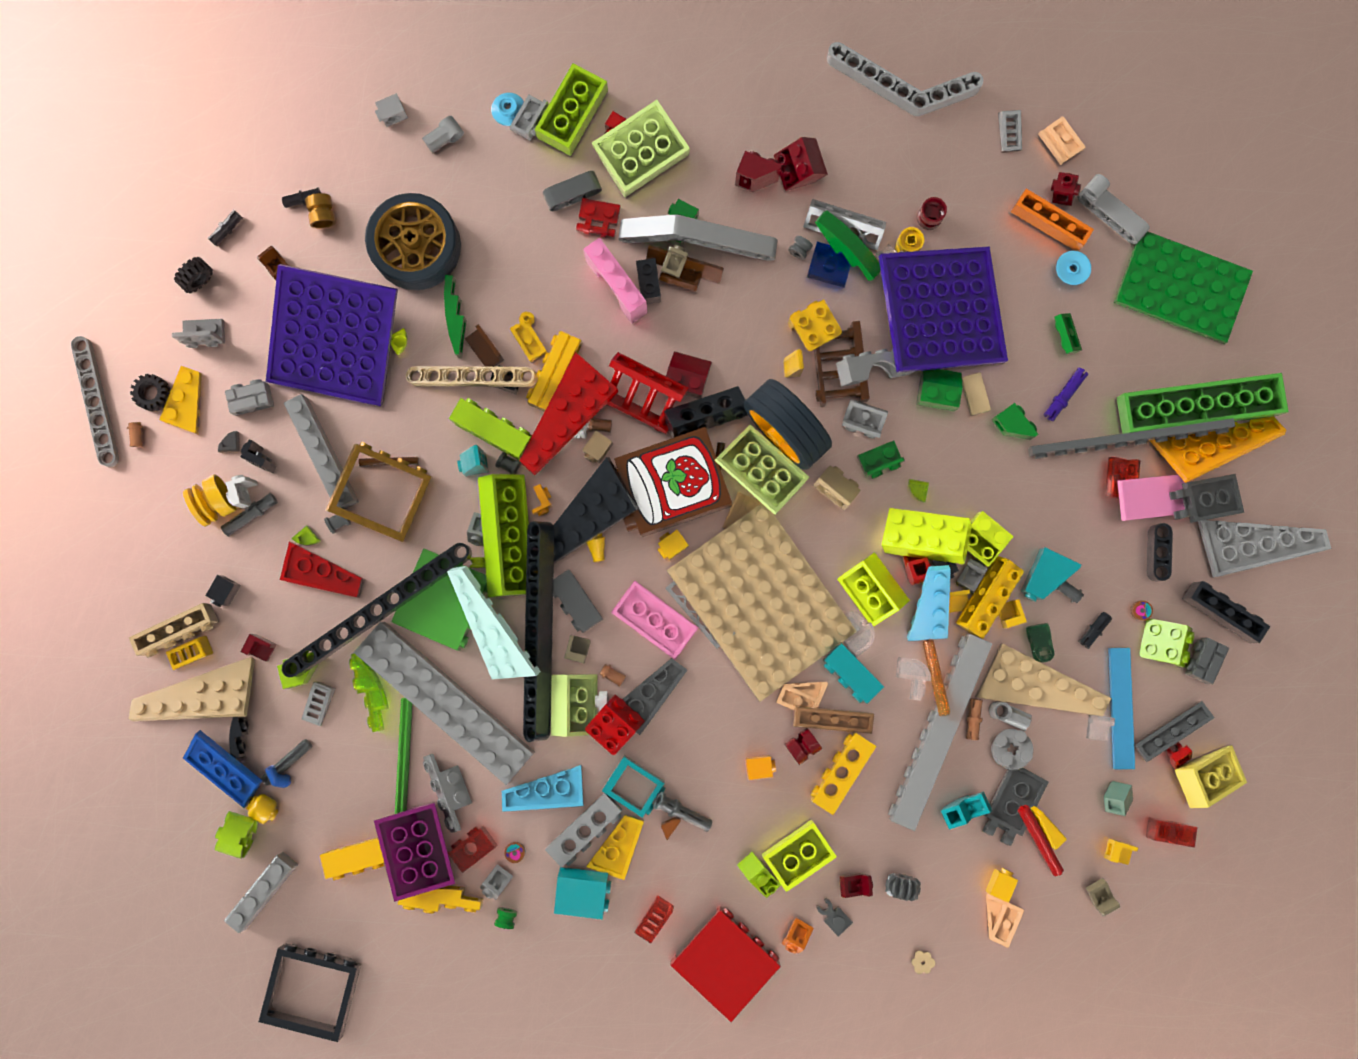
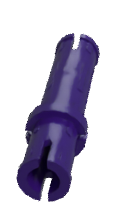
[1043,368,1088,422]

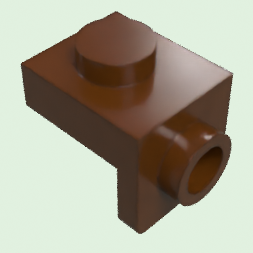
[257,246,289,280]

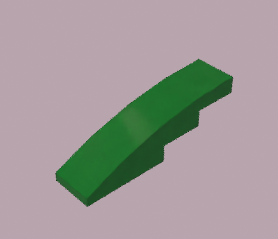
[815,210,881,281]
[444,275,467,358]

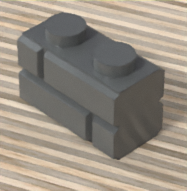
[1185,638,1229,685]

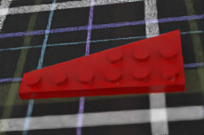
[519,352,619,476]

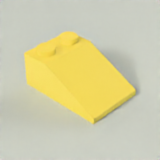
[1175,745,1247,808]

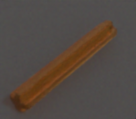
[923,639,950,717]

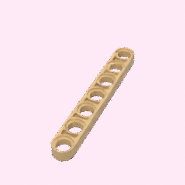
[406,366,538,387]

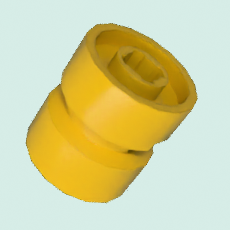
[895,227,924,253]

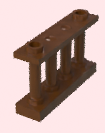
[814,321,870,407]

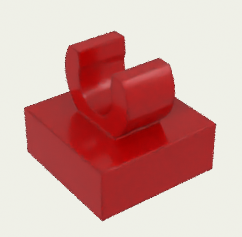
[1166,742,1192,770]

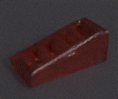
[634,896,674,943]

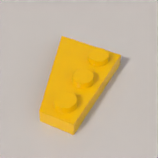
[159,365,202,434]
[586,814,644,880]

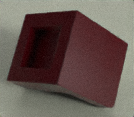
[240,634,277,662]

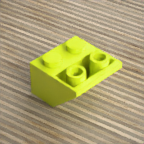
[967,511,1014,567]

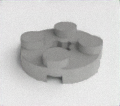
[991,729,1033,770]

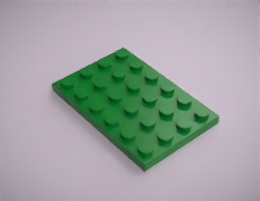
[1114,231,1253,344]

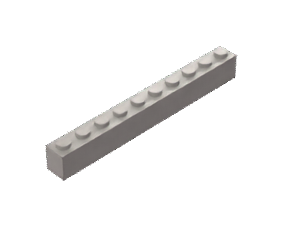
[888,634,992,831]

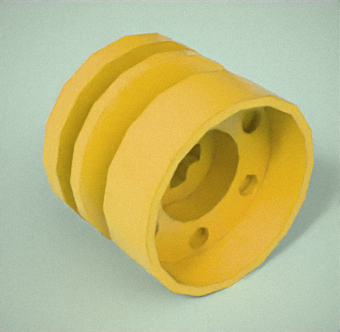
[183,474,237,527]

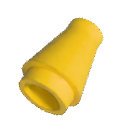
[587,533,605,562]

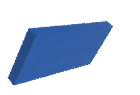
[183,730,263,808]

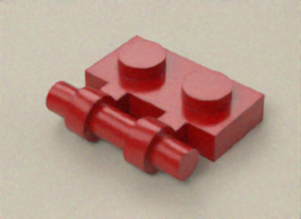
[576,198,621,238]

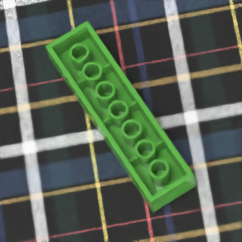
[1116,373,1289,434]

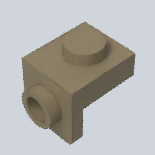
[661,245,688,278]
[1086,878,1120,916]

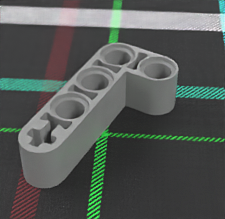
[1077,174,1150,244]

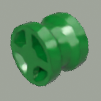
[494,907,517,929]

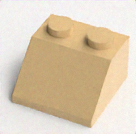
[813,465,861,511]

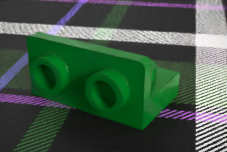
[857,440,905,479]

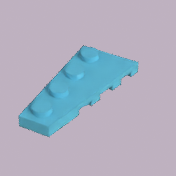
[907,565,951,641]
[502,765,584,812]

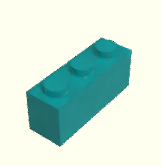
[823,643,884,704]

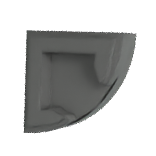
[218,431,240,453]

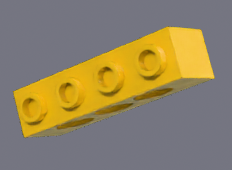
[810,732,877,815]

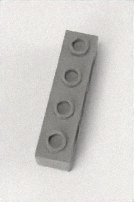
[545,793,622,868]

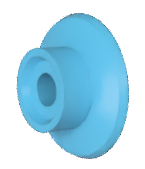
[491,93,524,126]
[1056,251,1091,285]

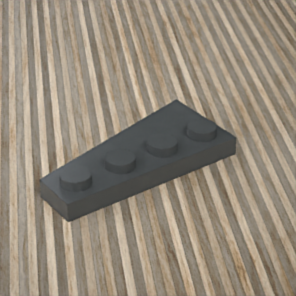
[623,658,687,735]

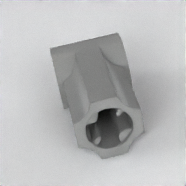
[422,116,464,153]
[988,701,1032,731]

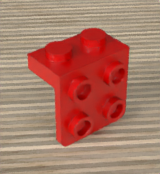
[585,694,645,755]

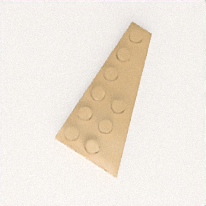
[975,644,1111,716]
[128,657,255,721]

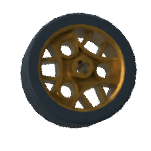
[365,193,461,290]

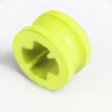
[469,557,485,568]

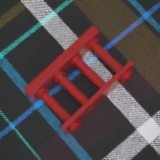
[606,352,689,434]

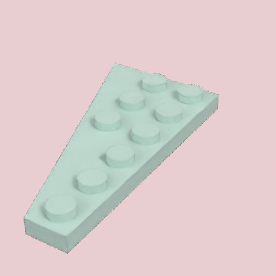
[447,566,541,679]

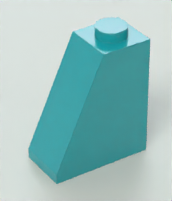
[1020,547,1081,602]

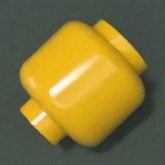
[246,793,279,824]

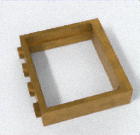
[326,442,431,542]

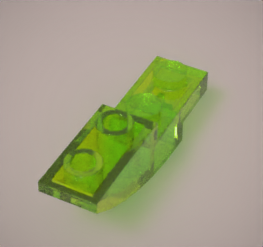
[349,653,389,732]

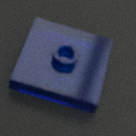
[807,241,851,288]

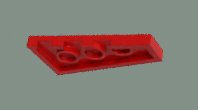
[280,541,363,598]

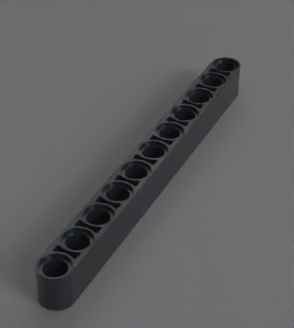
[523,521,554,742]
[282,543,472,678]

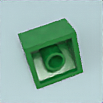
[916,369,963,411]

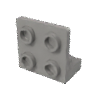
[172,319,225,348]

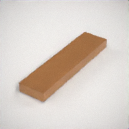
[793,706,874,734]

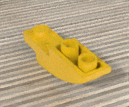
[397,886,484,914]

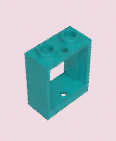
[602,755,666,818]

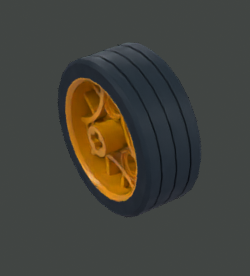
[744,379,832,470]

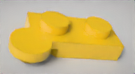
[510,312,547,363]

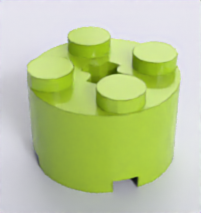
[215,811,258,859]

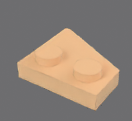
[776,682,828,711]
[986,893,1024,948]

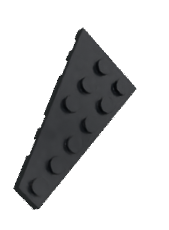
[553,457,639,564]

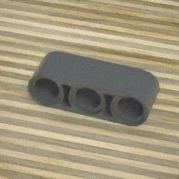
[543,171,602,211]

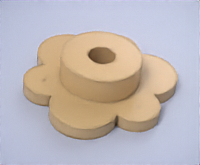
[911,951,935,974]

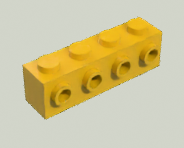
[956,556,1024,639]

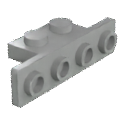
[423,754,472,833]

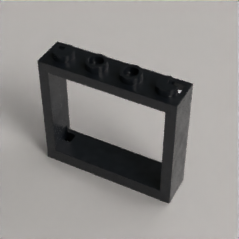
[258,943,361,1042]

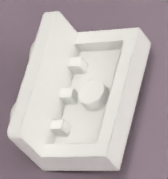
[225,475,258,509]

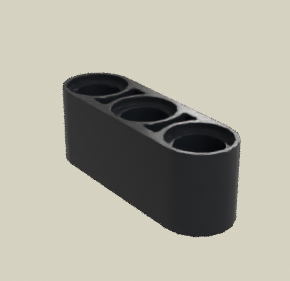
[1147,523,1173,582]

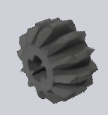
[885,873,921,901]

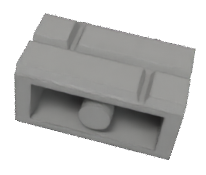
[225,379,274,416]

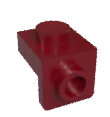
[840,873,873,898]

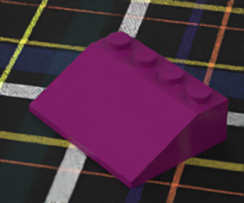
[374,802,455,902]

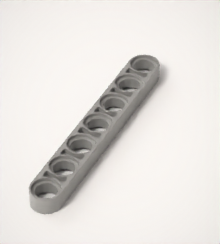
[71,336,119,467]

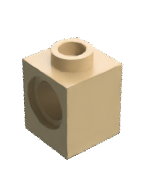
[582,431,613,463]

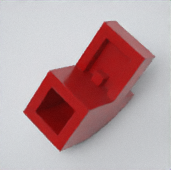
[901,556,931,585]

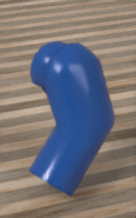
[265,765,291,788]

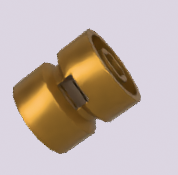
[305,193,336,229]

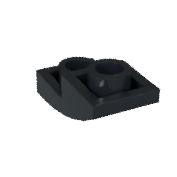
[229,716,249,759]

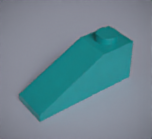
[457,445,489,477]

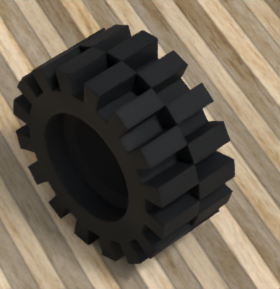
[174,256,213,294]
[130,374,171,411]

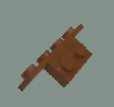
[646,245,724,292]

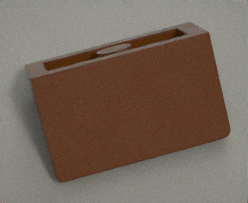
[465,324,504,367]

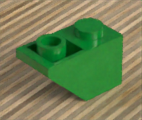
[991,403,1039,440]

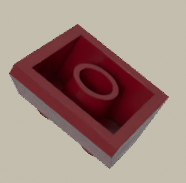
[666,351,712,399]

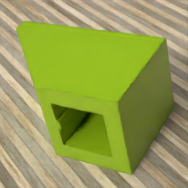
[277,652,319,689]
[737,852,781,898]

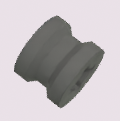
[788,236,813,260]

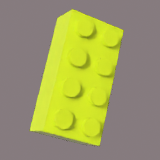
[882,508,972,564]

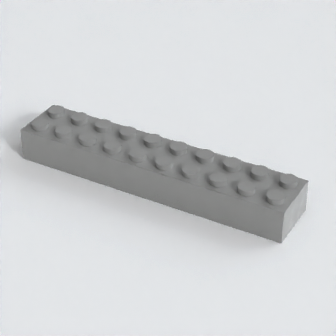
[354,622,535,785]

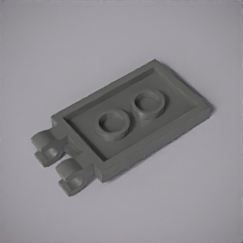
[1169,474,1244,523]
[982,768,1049,846]

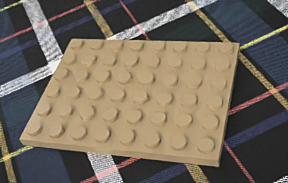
[667,503,857,702]

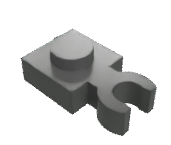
[817,898,853,937]

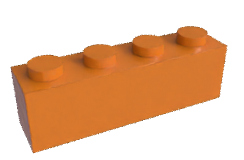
[1011,188,1094,251]

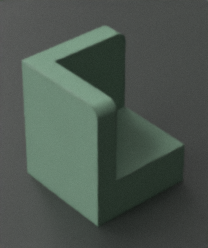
[1104,781,1133,816]

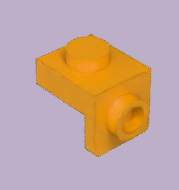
[531,484,552,517]

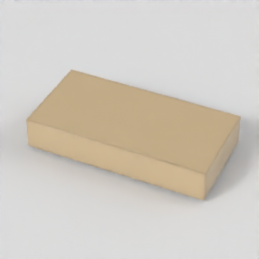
[962,372,991,416]

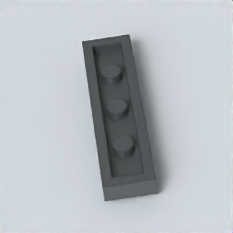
[1134,701,1215,763]

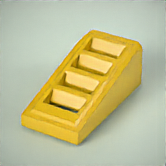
[783,349,804,378]
[166,636,213,670]
[1031,806,1067,850]

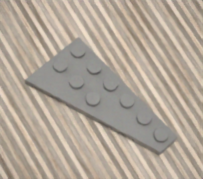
[1198,520,1332,578]

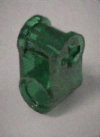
[1026,623,1055,662]

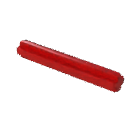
[1018,805,1064,876]

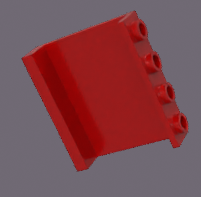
[670,906,781,1022]

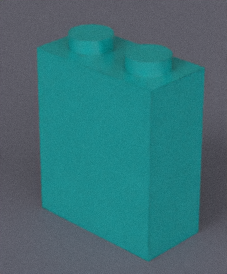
[554,867,611,920]

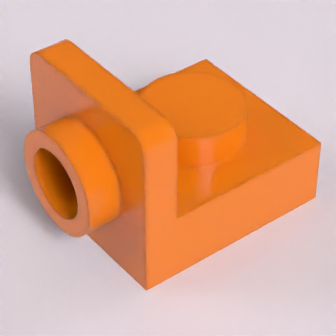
[781,918,814,954]

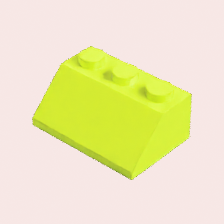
[837,552,910,627]

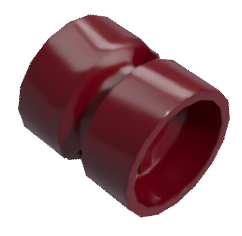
[917,197,947,230]
[784,728,822,765]

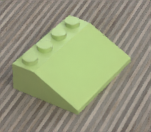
[592,100,690,197]
[714,424,810,514]

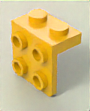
[788,299,842,352]

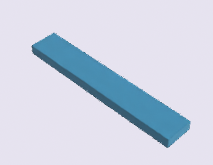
[1108,648,1135,770]

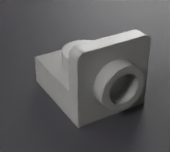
[467,512,484,546]
[480,864,513,900]

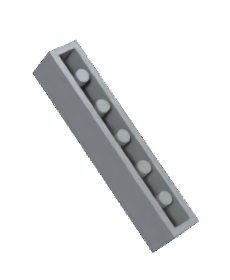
[284,394,359,509]

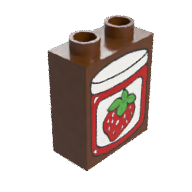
[614,427,732,537]

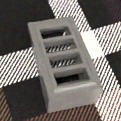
[998,110,1022,152]
[302,681,336,726]

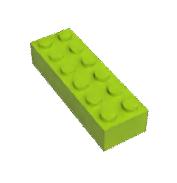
[478,474,529,597]

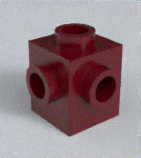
[1051,172,1081,206]

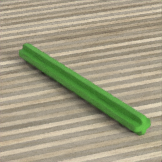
[395,697,412,814]

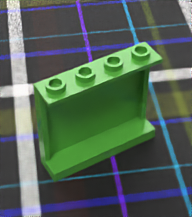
[391,548,488,651]

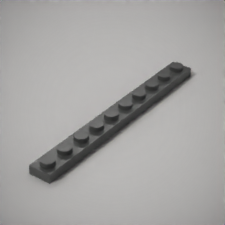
[1028,418,1235,459]

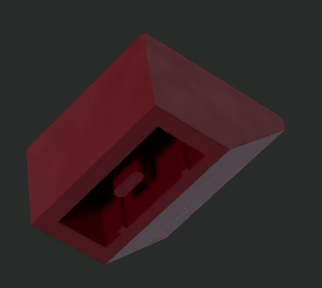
[774,137,828,191]
[735,151,782,192]

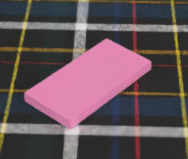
[1117,475,1190,521]
[611,581,698,660]

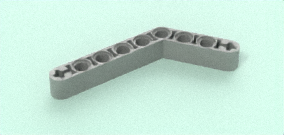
[827,42,984,116]
[618,215,778,261]

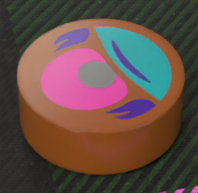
[1131,601,1153,621]
[504,842,525,863]

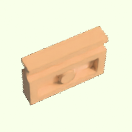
[1038,117,1086,165]
[722,492,761,529]

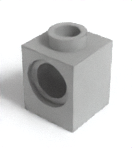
[375,93,408,127]

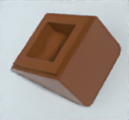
[661,816,681,840]

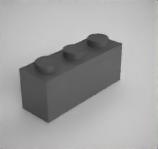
[553,569,603,633]

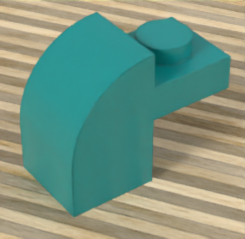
[941,791,992,830]

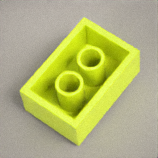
[762,819,837,892]

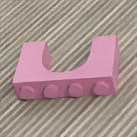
[583,237,648,324]

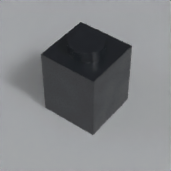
[205,575,241,607]

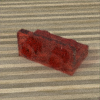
[1105,457,1141,499]

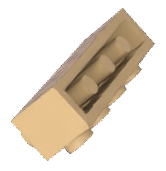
[129,603,219,658]

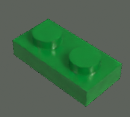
[1054,313,1082,354]

